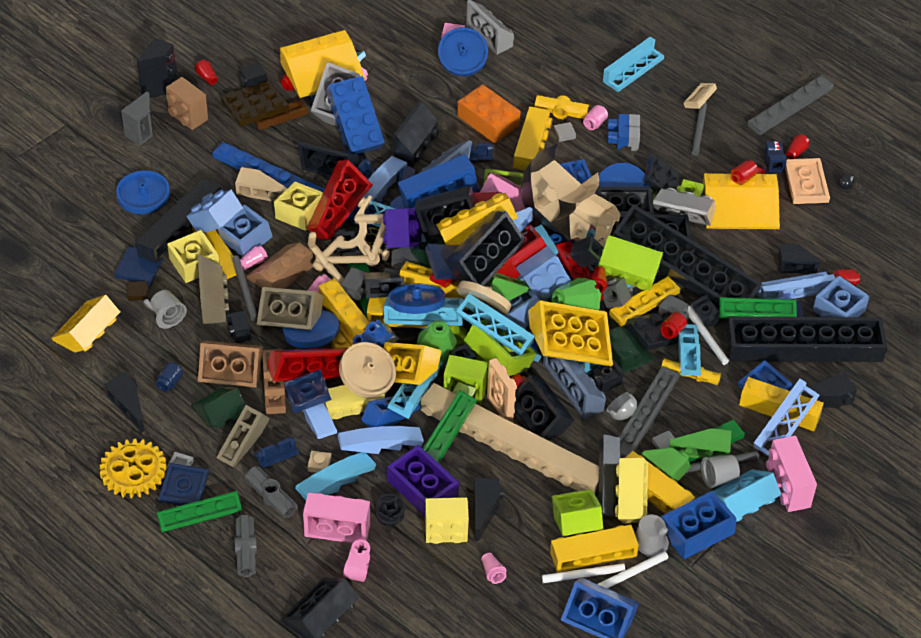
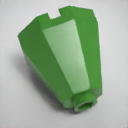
[552,278,601,310]
[417,320,457,365]

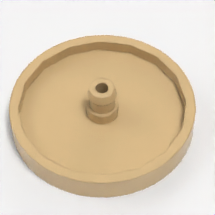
[457,281,511,315]
[339,342,396,398]

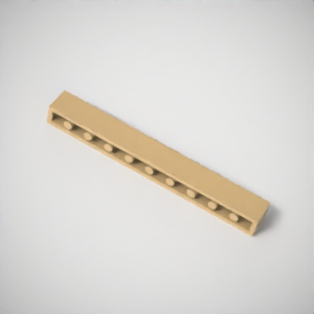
[421,383,599,495]

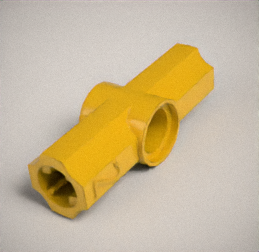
[535,95,589,119]

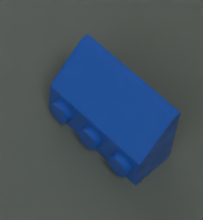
[661,491,737,559]
[561,578,639,638]

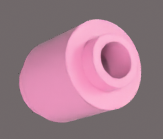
[583,105,608,130]

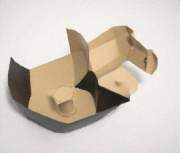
[521,143,620,248]

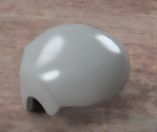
[607,392,637,420]

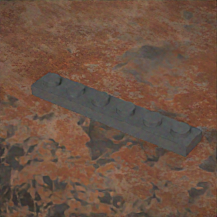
[747,75,834,135]
[619,366,680,458]

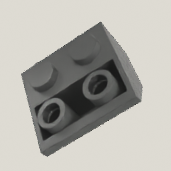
[121,92,153,146]

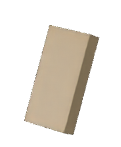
[684,83,717,109]

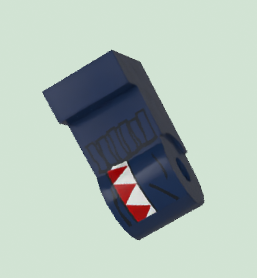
[765,141,787,173]

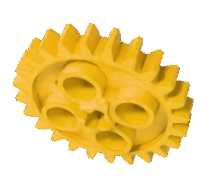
[99,439,167,498]

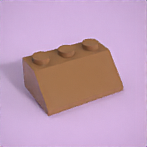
[246,242,313,289]
[198,341,263,387]

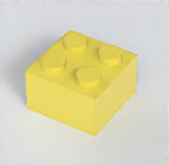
[274,182,323,231]
[167,230,219,283]
[425,498,469,544]

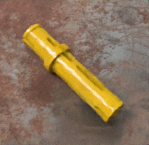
[661,358,721,386]

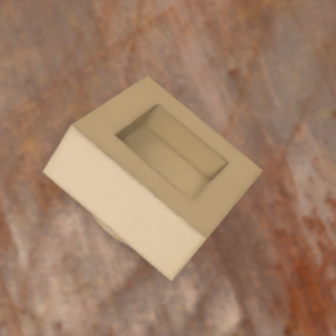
[308,451,332,473]

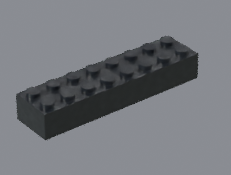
[613,204,762,308]
[726,317,887,362]

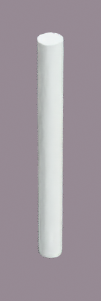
[688,306,729,365]
[598,551,668,589]
[541,563,625,583]

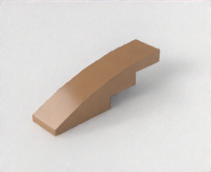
[262,349,286,414]

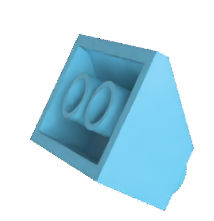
[712,469,781,522]

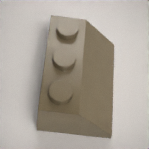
[198,255,229,324]
[257,287,324,330]

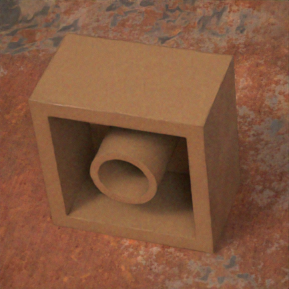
[166,77,208,130]

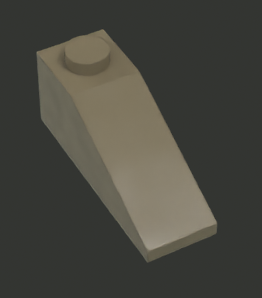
[216,405,270,467]

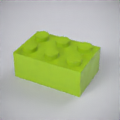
[464,320,537,376]

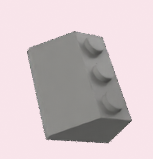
[466,0,514,54]
[311,62,360,126]
[653,188,716,226]

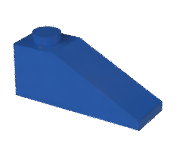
[361,393,421,428]

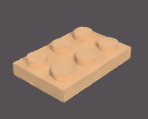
[785,158,830,204]
[487,358,517,423]

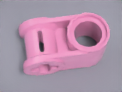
[343,539,370,582]

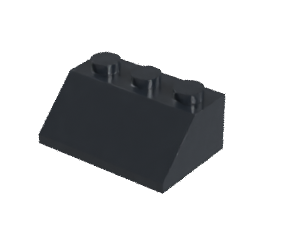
[137,38,178,98]
[394,101,439,167]
[298,141,359,177]
[415,186,477,242]
[596,187,654,229]
[514,375,574,440]
[280,578,359,638]

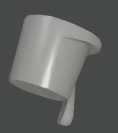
[144,290,187,329]
[701,455,740,488]
[635,515,669,557]

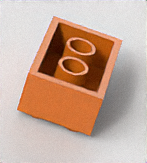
[457,84,521,143]

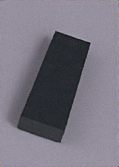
[599,434,620,518]

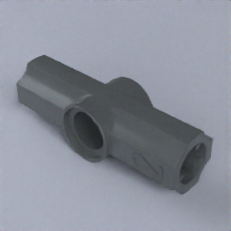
[245,466,298,518]
[235,515,257,577]

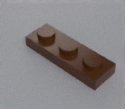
[254,100,308,130]

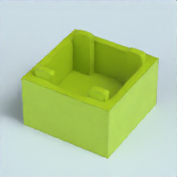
[444,355,488,405]
[552,489,603,537]

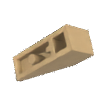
[235,167,288,202]

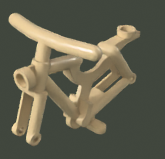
[308,195,390,285]

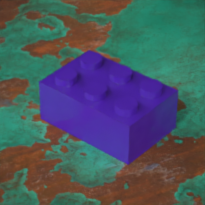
[383,208,422,248]
[387,445,459,516]

